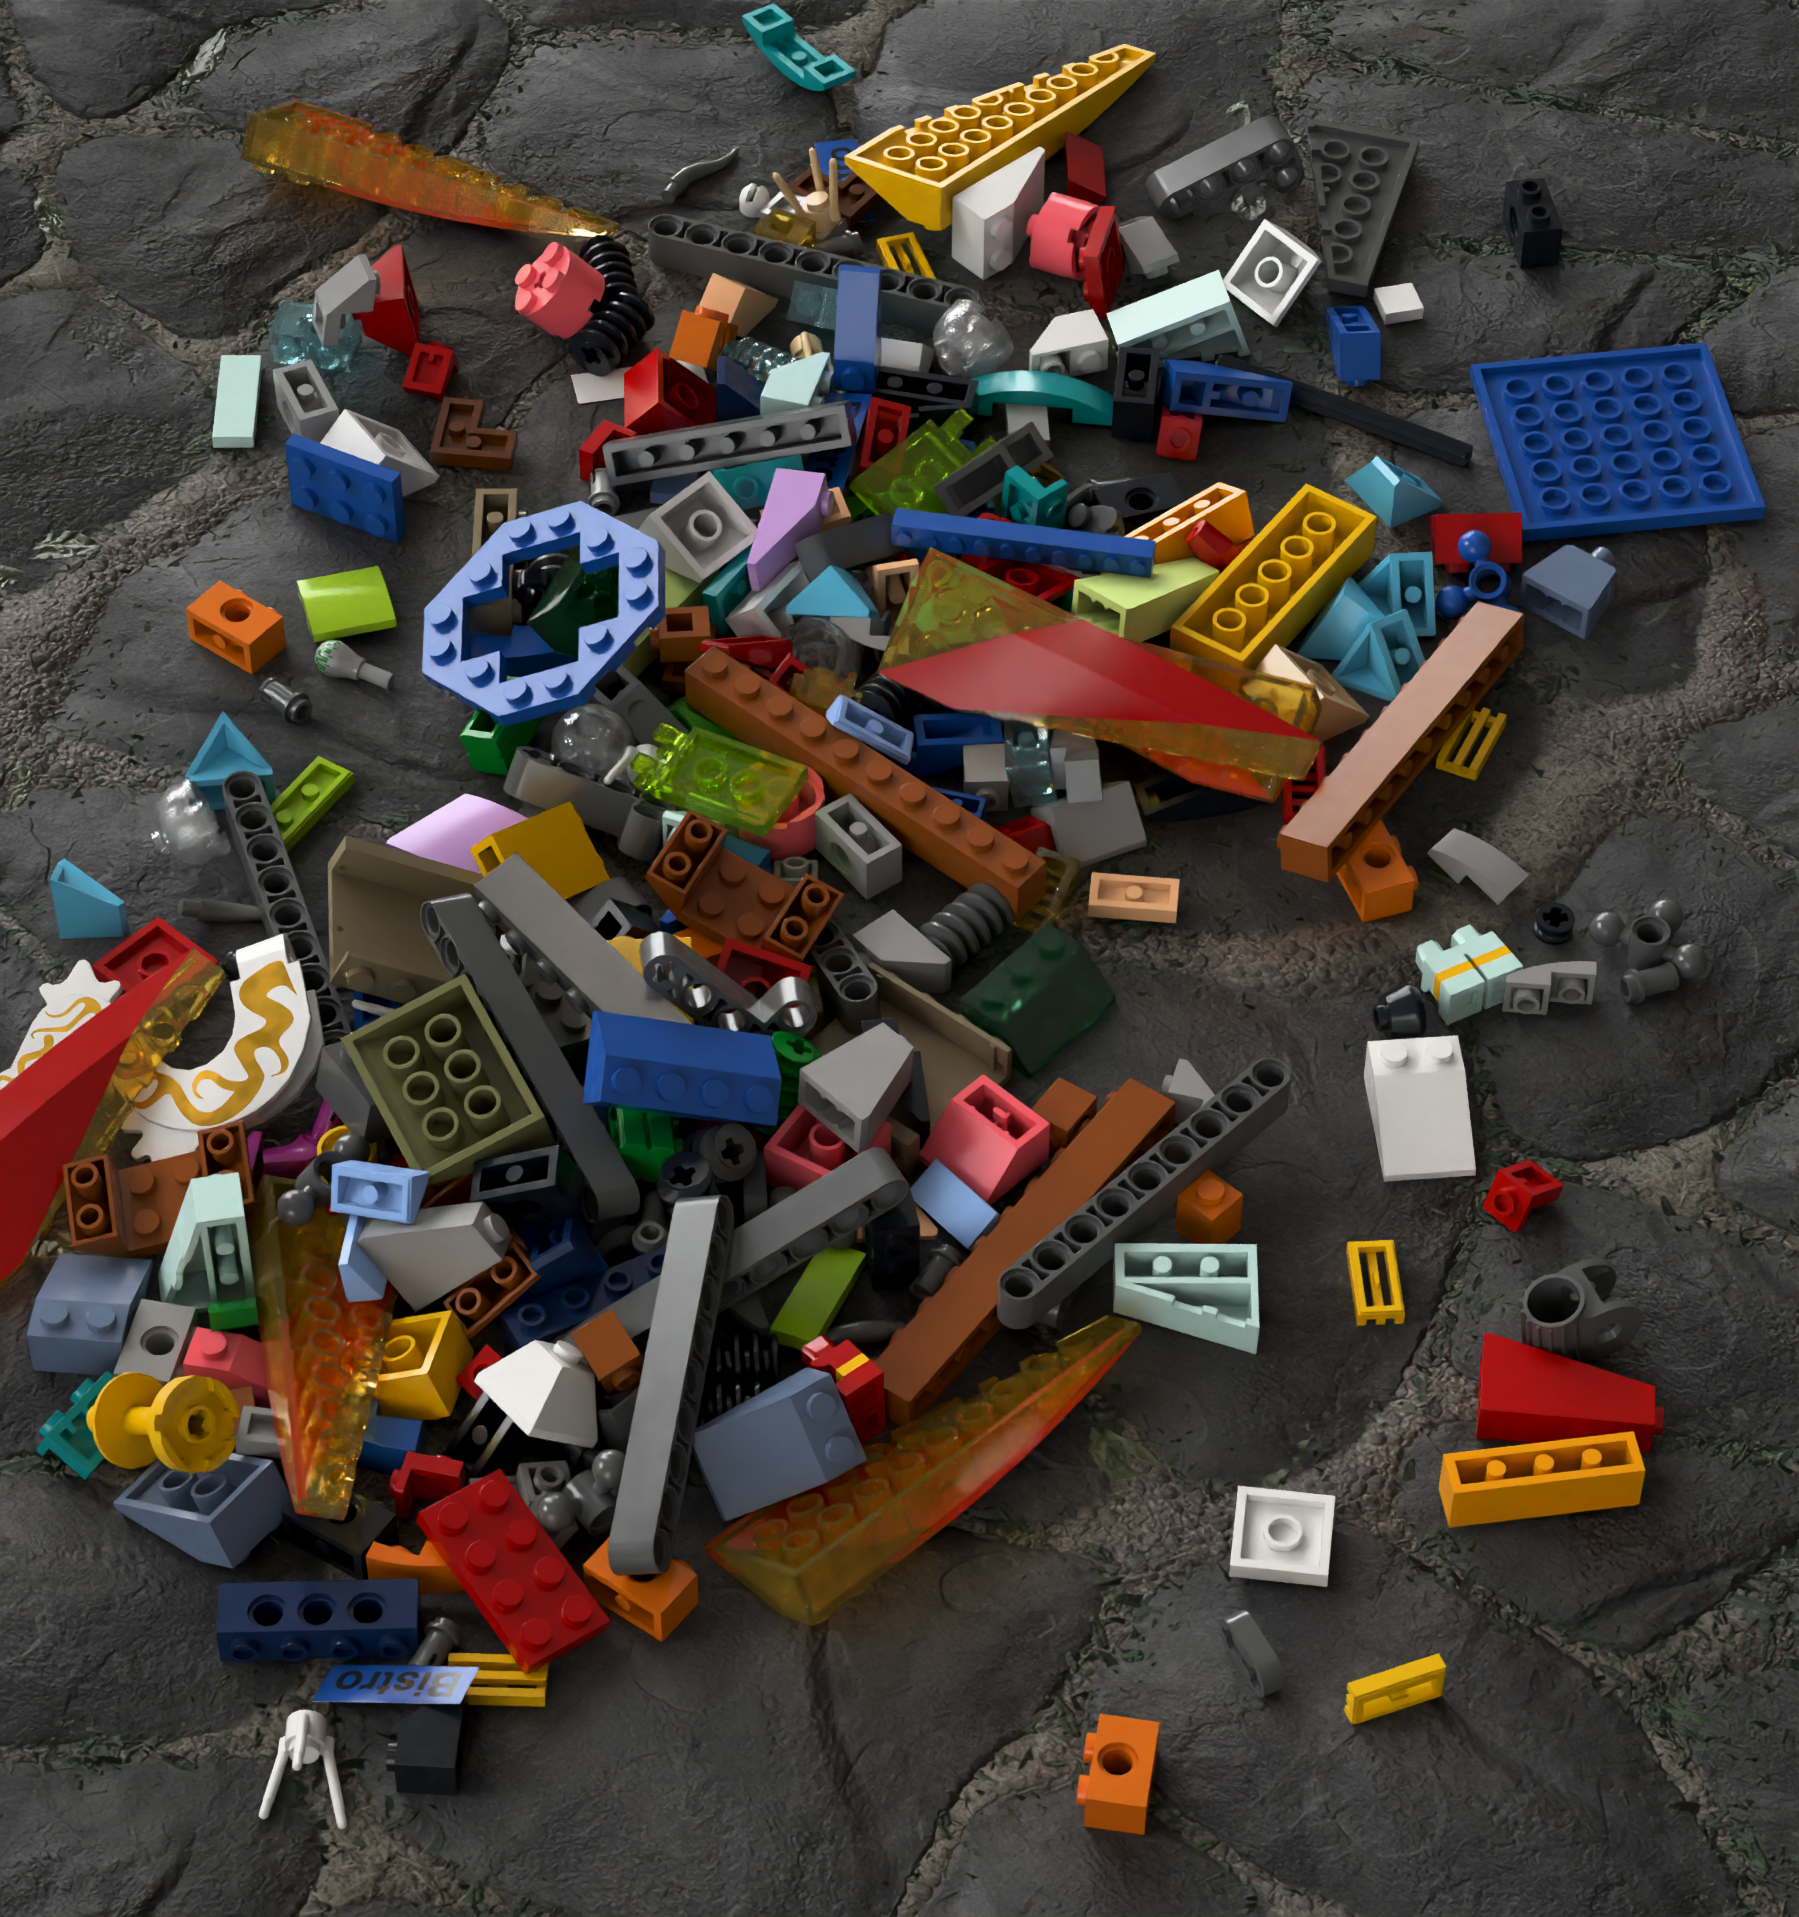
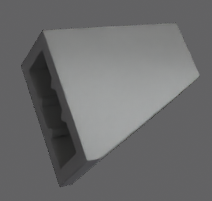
[798,1022,914,1154]
[357,1201,513,1312]

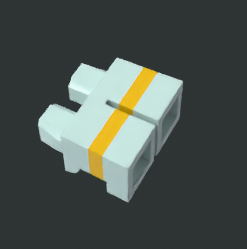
[1415,925,1523,1025]

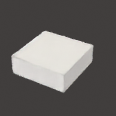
[1373,283,1424,325]

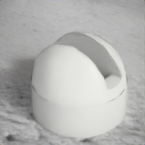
[739,183,770,218]

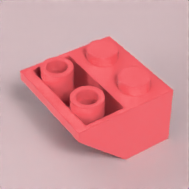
[919,1074,1050,1206]

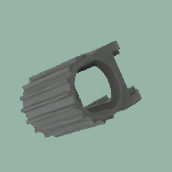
[1519,1258,1643,1363]

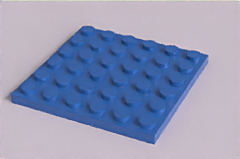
[1470,343,1766,542]

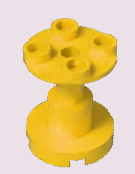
[86,1372,239,1474]

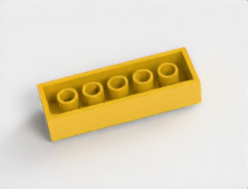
[1169,483,1377,697]

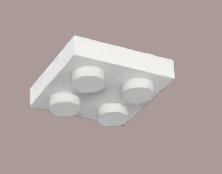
[1229,1486,1335,1587]

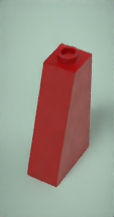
[1476,1333,1664,1454]

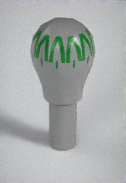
[314,640,395,689]

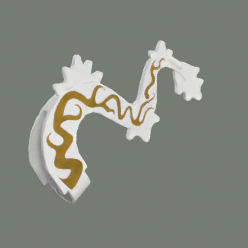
[0,933,325,1162]

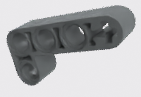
[1145,116,1305,220]
[503,746,676,861]
[639,932,817,1038]

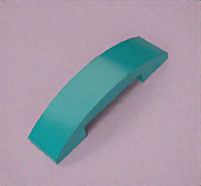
[742,3,856,91]
[971,370,1114,426]

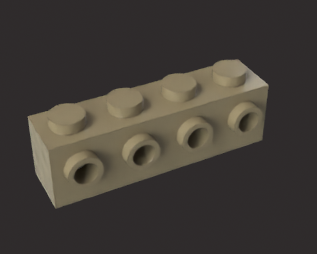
[470,488,527,637]

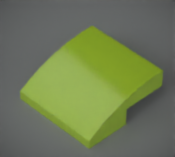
[296,566,397,643]

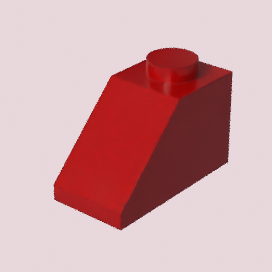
[848,396,911,495]

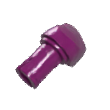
[261,1098,344,1182]

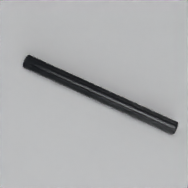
[1214,354,1473,467]

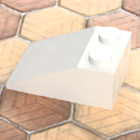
[952,146,1045,280]
[1364,1035,1476,1182]

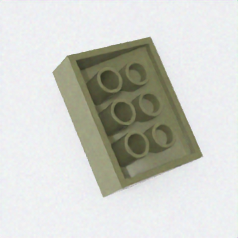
[340,974,555,1185]

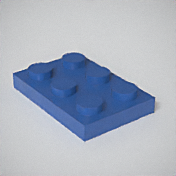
[285,433,406,543]

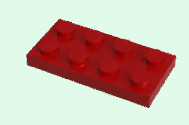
[416,1469,610,1675]

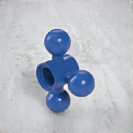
[1435,530,1521,618]

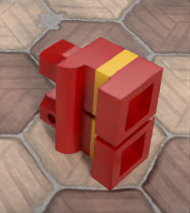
[801,1335,886,1445]

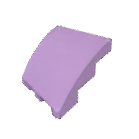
[385,794,528,874]

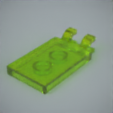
[849,408,996,517]
[630,722,809,838]

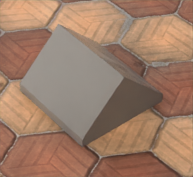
[1030,781,1147,872]

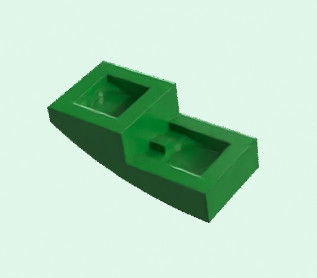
[208,1295,259,1331]

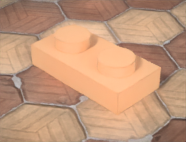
[1088,872,1180,923]

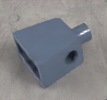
[1519,545,1617,640]

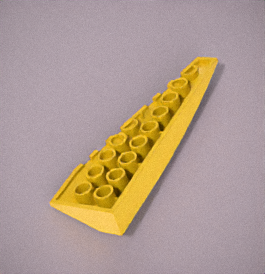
[844,44,1156,231]

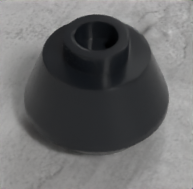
[1372,982,1426,1040]

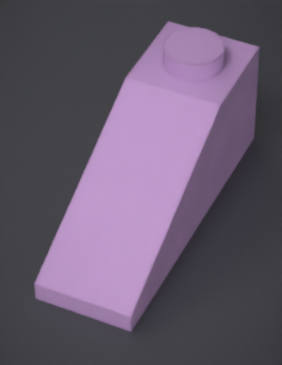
[747,468,834,592]

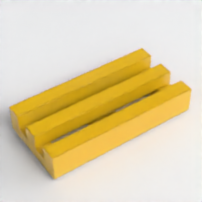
[876,232,936,279]
[1435,707,1507,781]
[1346,1240,1405,1326]
[448,1653,549,1707]
[1344,1653,1446,1725]

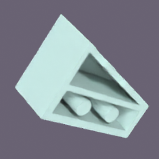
[1106,270,1251,368]
[158,1172,257,1313]
[1113,1243,1260,1354]

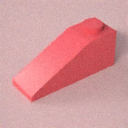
[183,1327,271,1408]

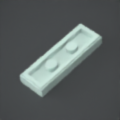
[212,355,262,448]

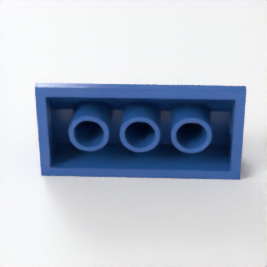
[582,1011,782,1128]

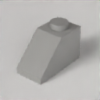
[852,909,952,994]

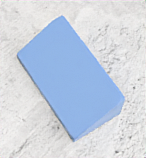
[825,694,914,765]
[330,1160,429,1224]
[338,1214,387,1302]

